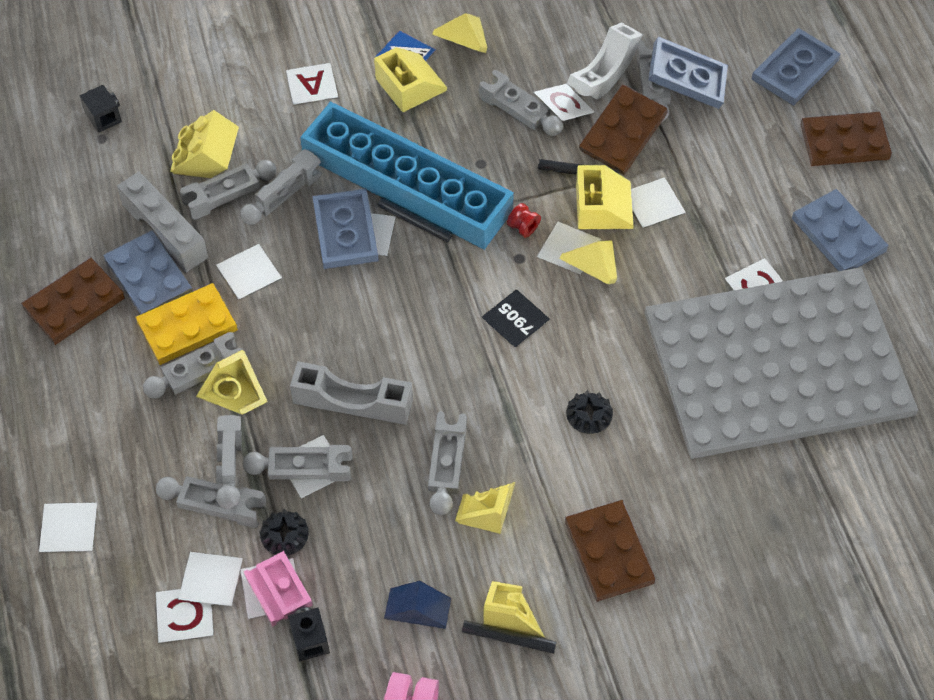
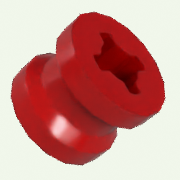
[507,203,541,238]

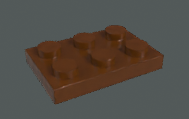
[579,84,668,175]
[800,112,892,166]
[21,257,125,345]
[565,500,655,602]

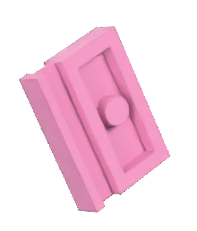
[244,551,313,627]

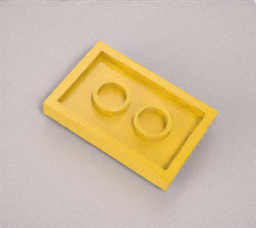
[135,283,238,365]

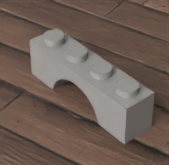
[117,171,208,273]
[290,361,413,425]

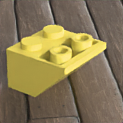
[374,47,447,112]
[170,110,239,178]
[576,165,633,229]

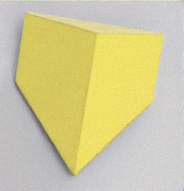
[432,13,487,53]
[559,240,617,284]
[196,350,268,415]
[455,482,516,534]
[484,581,545,638]

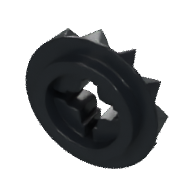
[566,390,613,434]
[259,509,309,556]

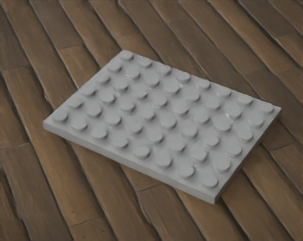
[644,267,918,459]

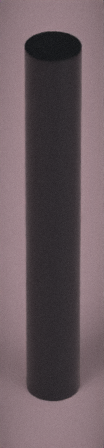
[538,159,619,175]
[378,197,452,242]
[462,620,557,654]

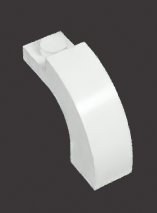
[567,23,643,100]

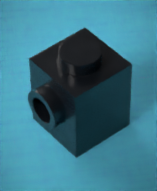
[79,85,122,133]
[288,607,330,662]

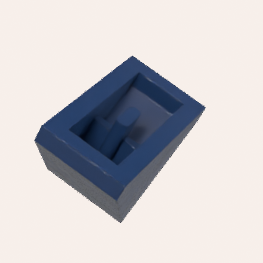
[384,581,451,629]

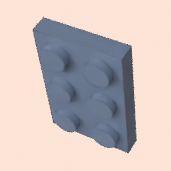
[752,28,841,106]
[648,36,728,109]
[312,189,379,269]
[792,189,889,271]
[103,230,193,315]

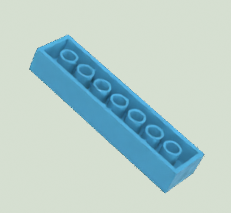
[300,101,514,250]

